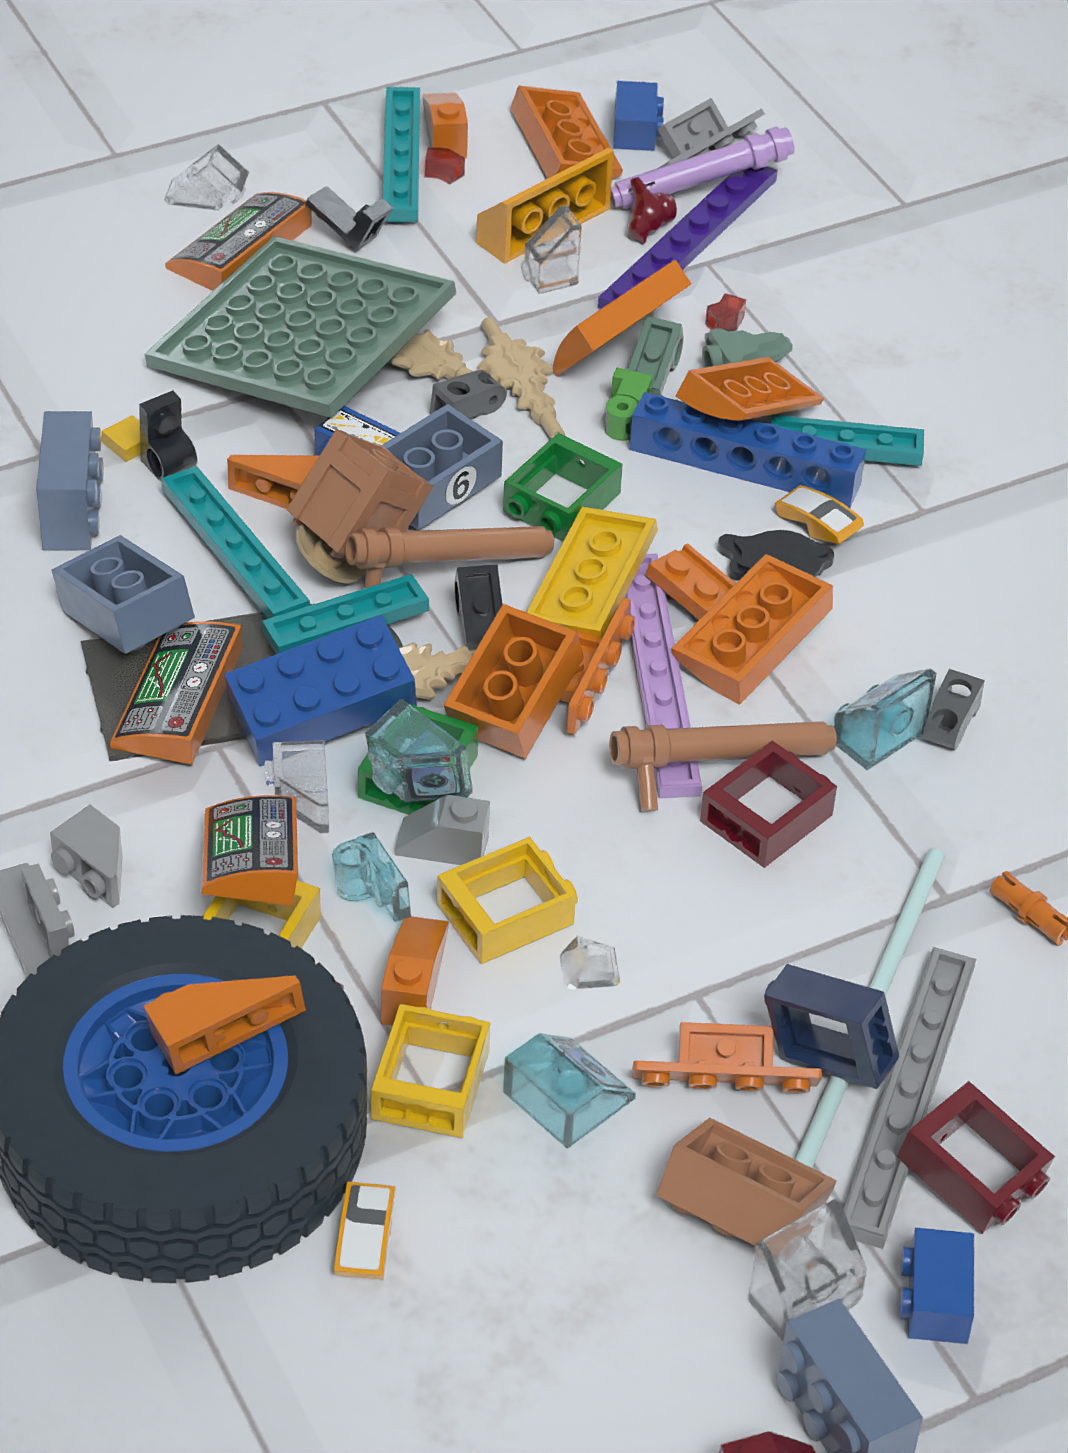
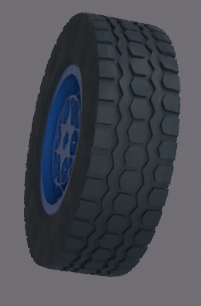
[0,915,367,1283]

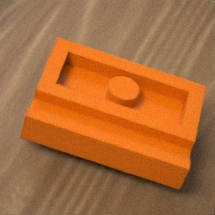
[645,543,736,620]

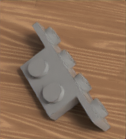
[657,97,765,168]
[0,863,75,977]

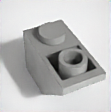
[50,805,123,908]

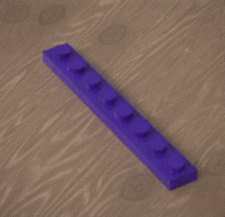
[598,166,777,309]

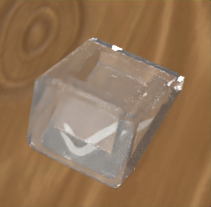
[560,935,620,989]

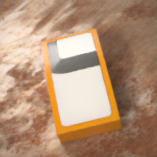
[775,485,864,544]
[334,1181,396,1280]

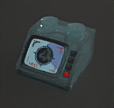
[834,668,937,771]
[365,698,473,802]
[503,1033,636,1149]

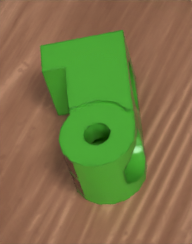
[605,367,653,441]

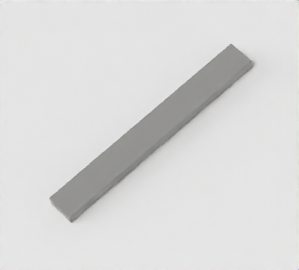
[836,947,976,1249]

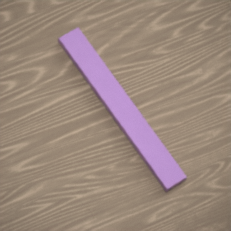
[624,553,702,799]

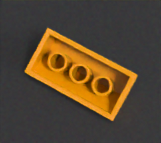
[476,148,614,264]

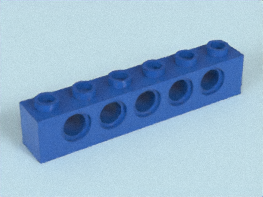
[630,392,866,508]

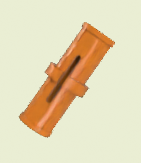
[990,871,1068,945]

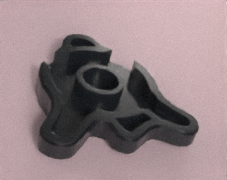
[718,530,834,580]

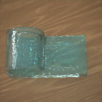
[332,832,411,922]

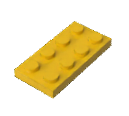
[527,506,658,638]

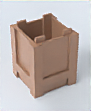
[287,429,434,559]

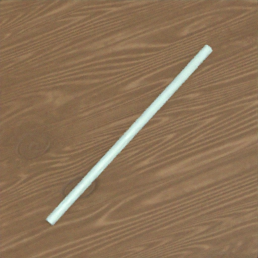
[795,848,945,1168]

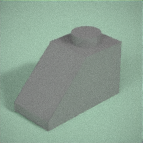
[395,795,490,865]

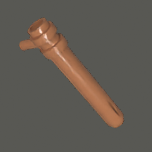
[345,526,554,589]
[609,721,837,812]

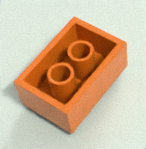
[444,604,584,759]

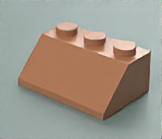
[656,1118,837,1261]

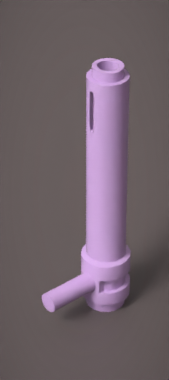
[611,126,795,209]

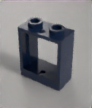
[764,964,900,1089]

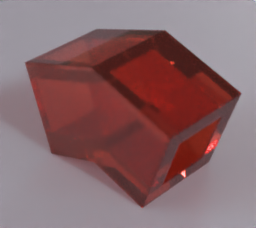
[425,147,465,185]
[705,293,746,332]

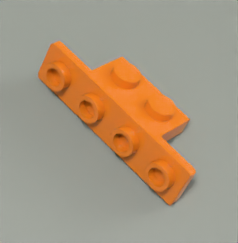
[560,598,636,735]
[632,1022,822,1093]

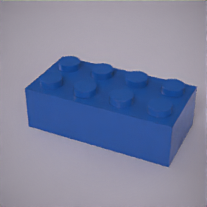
[224,615,417,767]

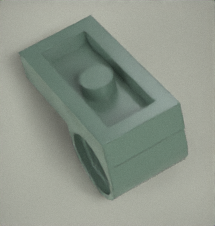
[628,316,684,395]

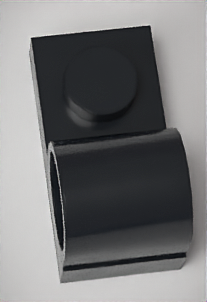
[139,390,198,480]
[454,564,503,649]

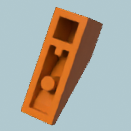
[422,93,468,160]
[227,455,319,509]
[381,915,449,1026]
[144,976,306,1074]

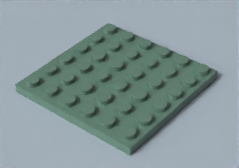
[144,236,457,418]

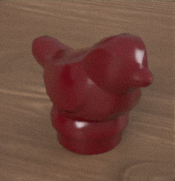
[628,177,677,244]

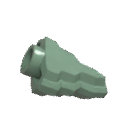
[702,328,793,368]

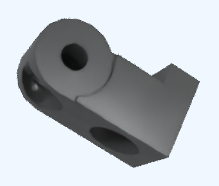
[429,370,507,418]
[923,668,985,750]

